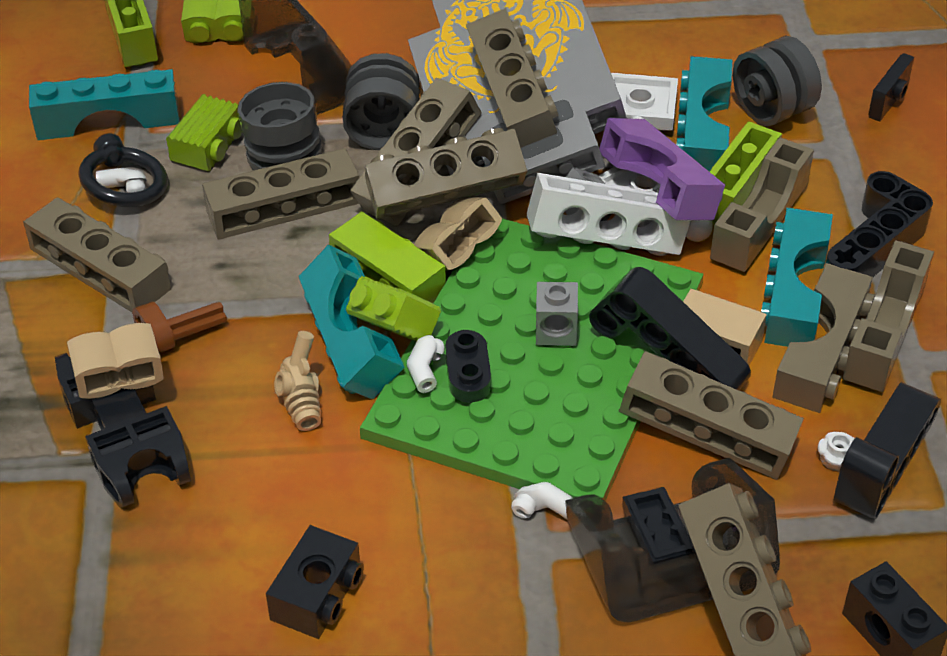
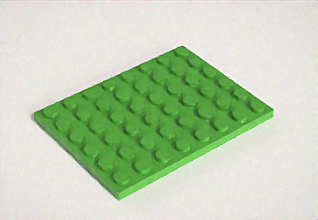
[360,218,704,514]

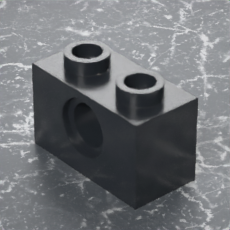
[266,525,364,639]
[842,561,947,656]

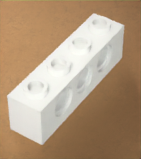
[527,173,691,256]

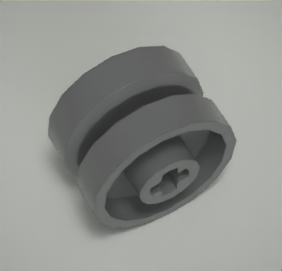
[732,35,822,127]

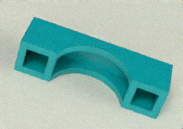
[676,56,733,171]
[29,69,180,140]
[761,208,833,347]
[298,244,405,399]

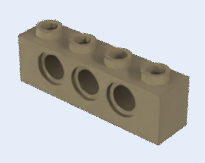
[466,8,559,148]
[350,77,482,226]
[365,128,527,219]
[202,148,359,240]
[23,197,171,312]
[619,351,804,480]
[678,483,811,656]

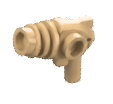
[274,331,322,431]

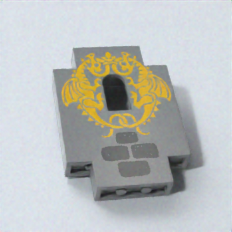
[408,0,627,205]

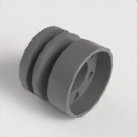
[342,53,420,150]
[238,82,322,170]

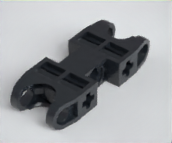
[55,353,191,508]

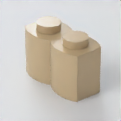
[414,197,502,270]
[67,323,164,399]

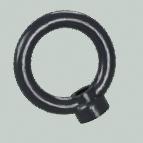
[78,133,168,207]

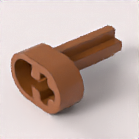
[132,301,227,353]

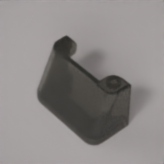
[239,0,352,115]
[565,458,780,622]

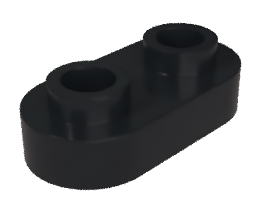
[445,330,491,403]

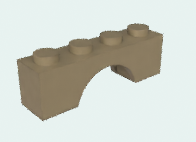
[710,137,814,272]
[843,240,934,392]
[772,263,875,413]

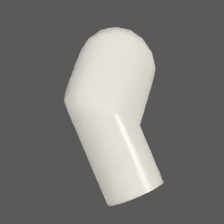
[96,168,147,192]
[407,335,445,393]
[511,482,580,520]

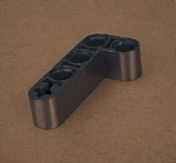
[825,171,933,277]
[589,267,751,391]
[833,382,941,520]

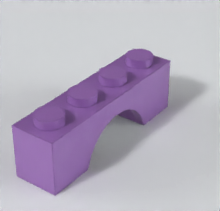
[599,118,725,220]

